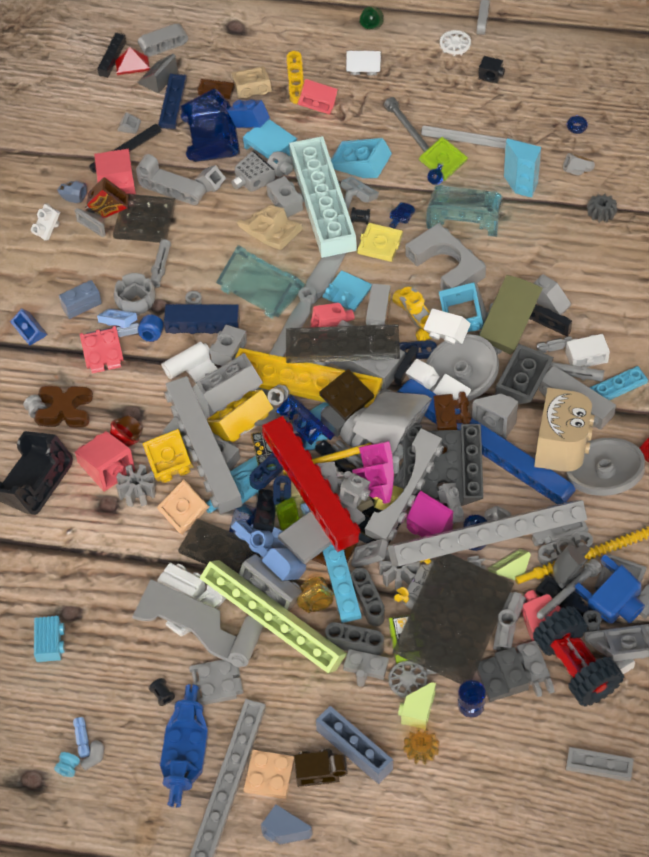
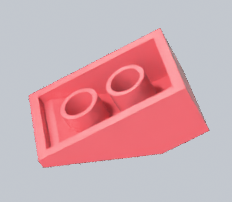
[94,149,136,197]

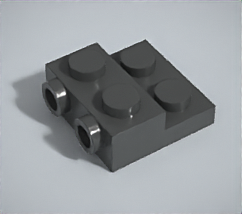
[475,647,532,702]

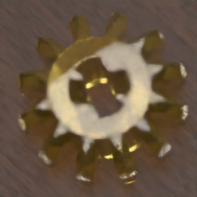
[403,728,439,765]

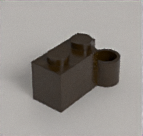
[294,749,348,787]

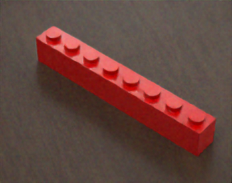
[262,416,360,552]

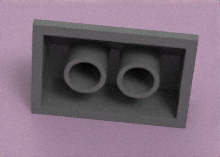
[495,344,554,404]

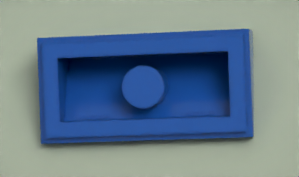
[10,308,48,345]

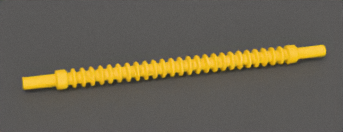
[515,526,649,585]

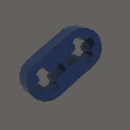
[273,475,292,513]

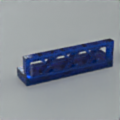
[276,394,335,445]

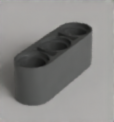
[351,568,385,626]
[325,622,384,656]

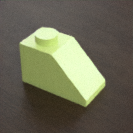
[398,682,436,730]

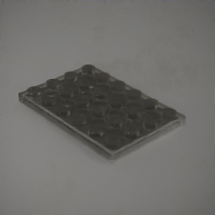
[392,554,514,688]

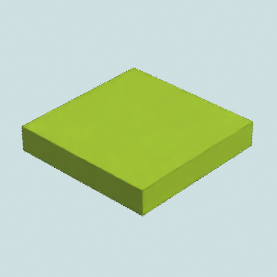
[419,137,468,181]

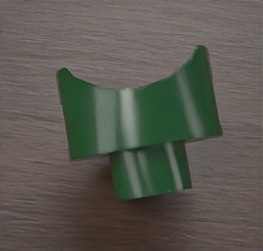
[359,7,384,29]

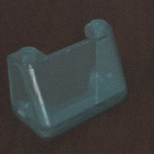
[426,185,503,237]
[216,245,306,319]

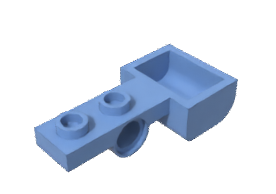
[231,520,306,581]

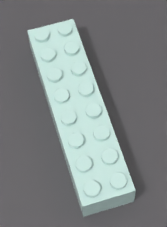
[289,136,357,258]

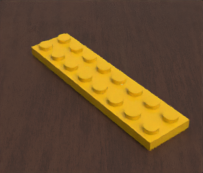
[235,348,383,408]

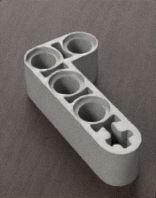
[136,154,206,205]

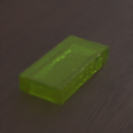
[275,497,299,531]

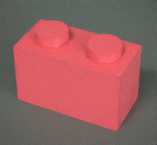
[297,79,338,115]

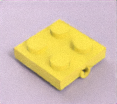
[358,223,403,262]

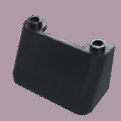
[0,431,73,515]

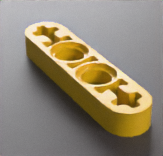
[287,51,304,104]

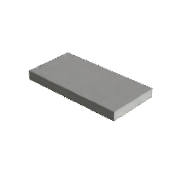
[278,491,365,565]

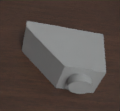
[533,274,571,315]

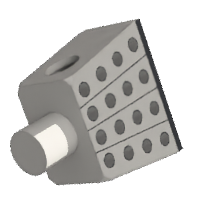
[231,151,275,192]

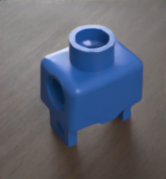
[575,554,646,624]

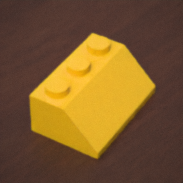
[207,390,273,442]

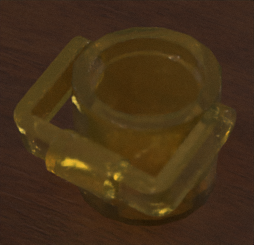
[296,577,335,613]

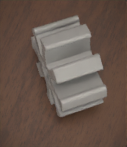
[116,464,156,507]
[379,549,420,591]

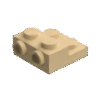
[231,66,272,99]

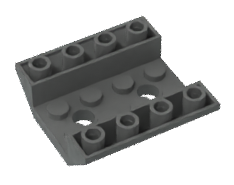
[403,424,484,506]

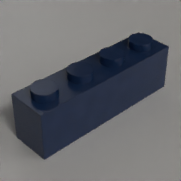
[164,304,240,334]

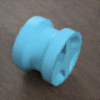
[54,752,80,777]

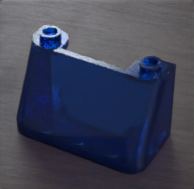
[180,88,240,162]

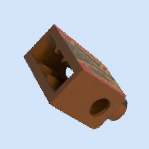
[85,177,129,218]

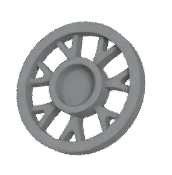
[388,661,428,698]

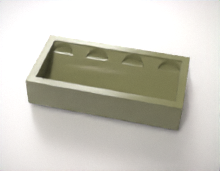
[478,275,543,355]

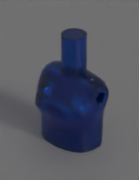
[389,202,415,229]

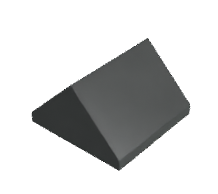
[138,53,178,94]

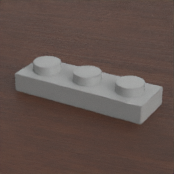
[566,747,634,782]

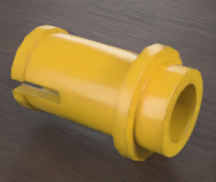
[415,328,432,341]

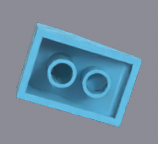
[331,138,392,178]

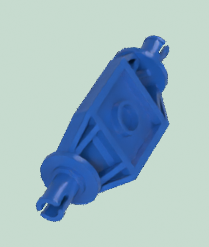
[160,684,209,808]

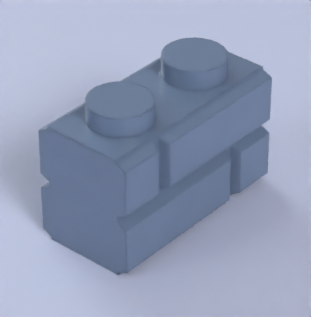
[59,280,102,319]

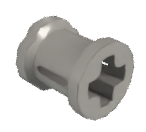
[267,384,289,405]

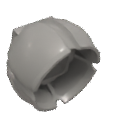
[114,273,156,317]

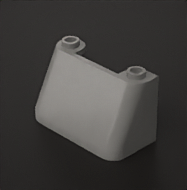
[353,391,432,454]

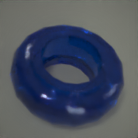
[567,116,588,134]

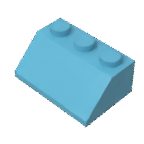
[504,139,541,198]

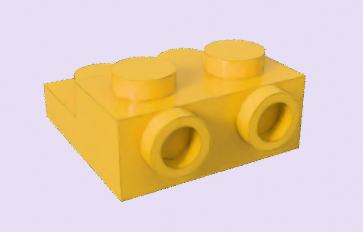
[142,429,194,483]

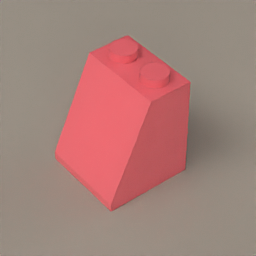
[75,431,135,492]

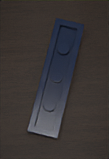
[158,74,187,129]

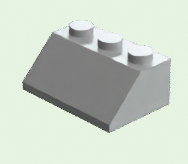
[196,353,263,412]
[239,554,302,611]

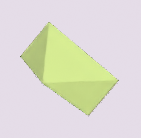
[488,549,531,580]

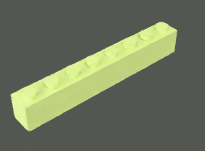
[200,560,347,673]

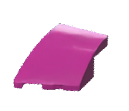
[352,441,394,504]

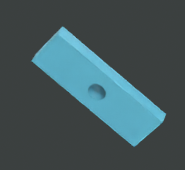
[590,366,648,400]

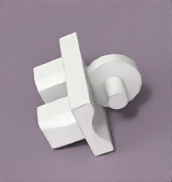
[31,204,60,240]

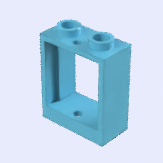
[439,282,484,332]

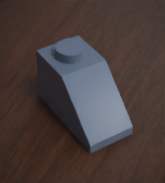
[261,805,313,844]

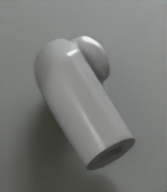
[80,740,104,771]

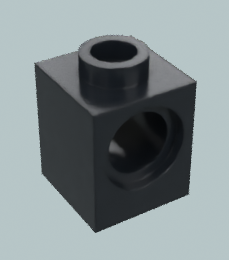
[478,56,505,84]

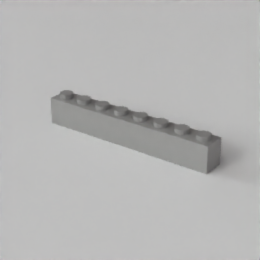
[164,376,242,514]

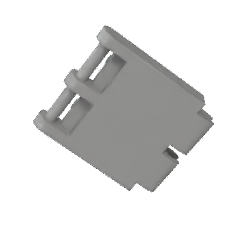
[189,660,243,705]

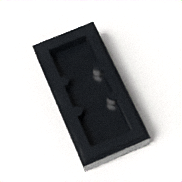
[394,345,418,386]

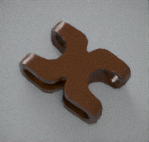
[34,386,93,427]

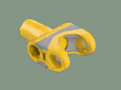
[392,286,430,329]

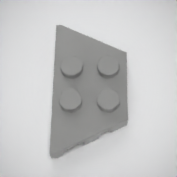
[584,624,649,661]

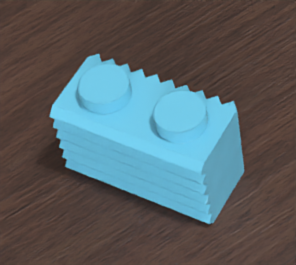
[34,615,65,662]

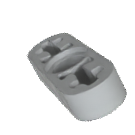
[477,0,490,35]
[538,532,593,566]

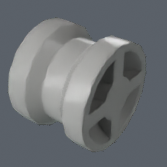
[23,394,47,418]

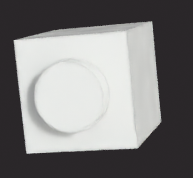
[406,359,439,390]

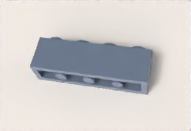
[316,706,393,784]

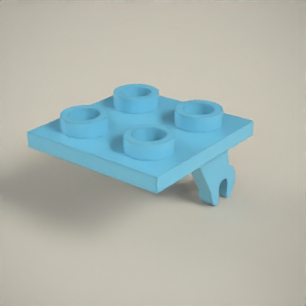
[323,270,372,312]

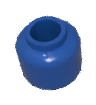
[138,314,164,342]

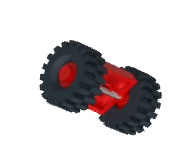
[533,606,625,707]

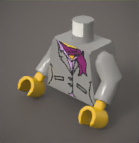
[394,559,456,613]

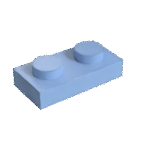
[97,309,138,328]

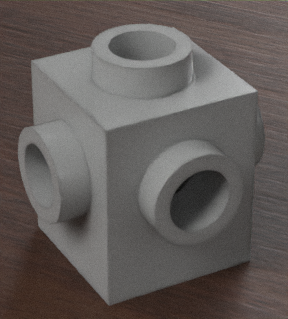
[339,473,370,509]

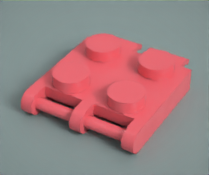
[80,326,124,374]

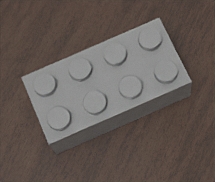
[321,320,405,390]

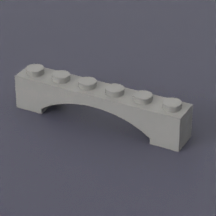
[365,428,444,542]

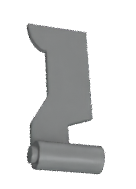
[132,579,264,667]

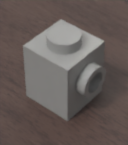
[194,165,226,193]

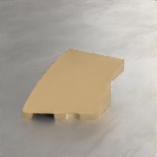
[237,205,303,250]

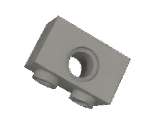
[266,176,304,217]
[209,325,247,366]

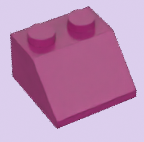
[407,491,453,537]

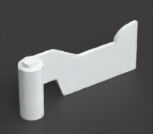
[162,342,257,443]

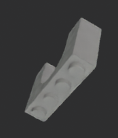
[406,223,486,295]

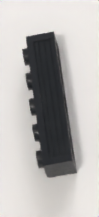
[97,33,126,78]

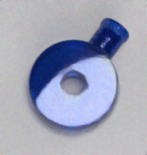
[427,163,444,185]

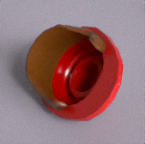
[110,415,143,447]

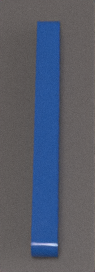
[397,379,576,504]

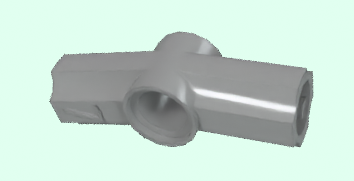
[493,592,526,652]

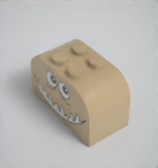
[534,388,595,472]

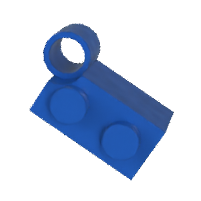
[227,99,270,128]

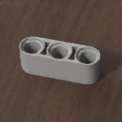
[138,24,188,57]

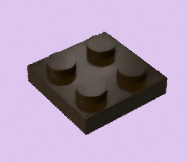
[319,369,374,421]

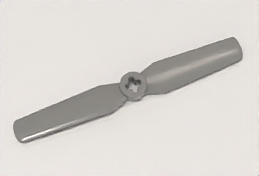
[269,253,346,357]

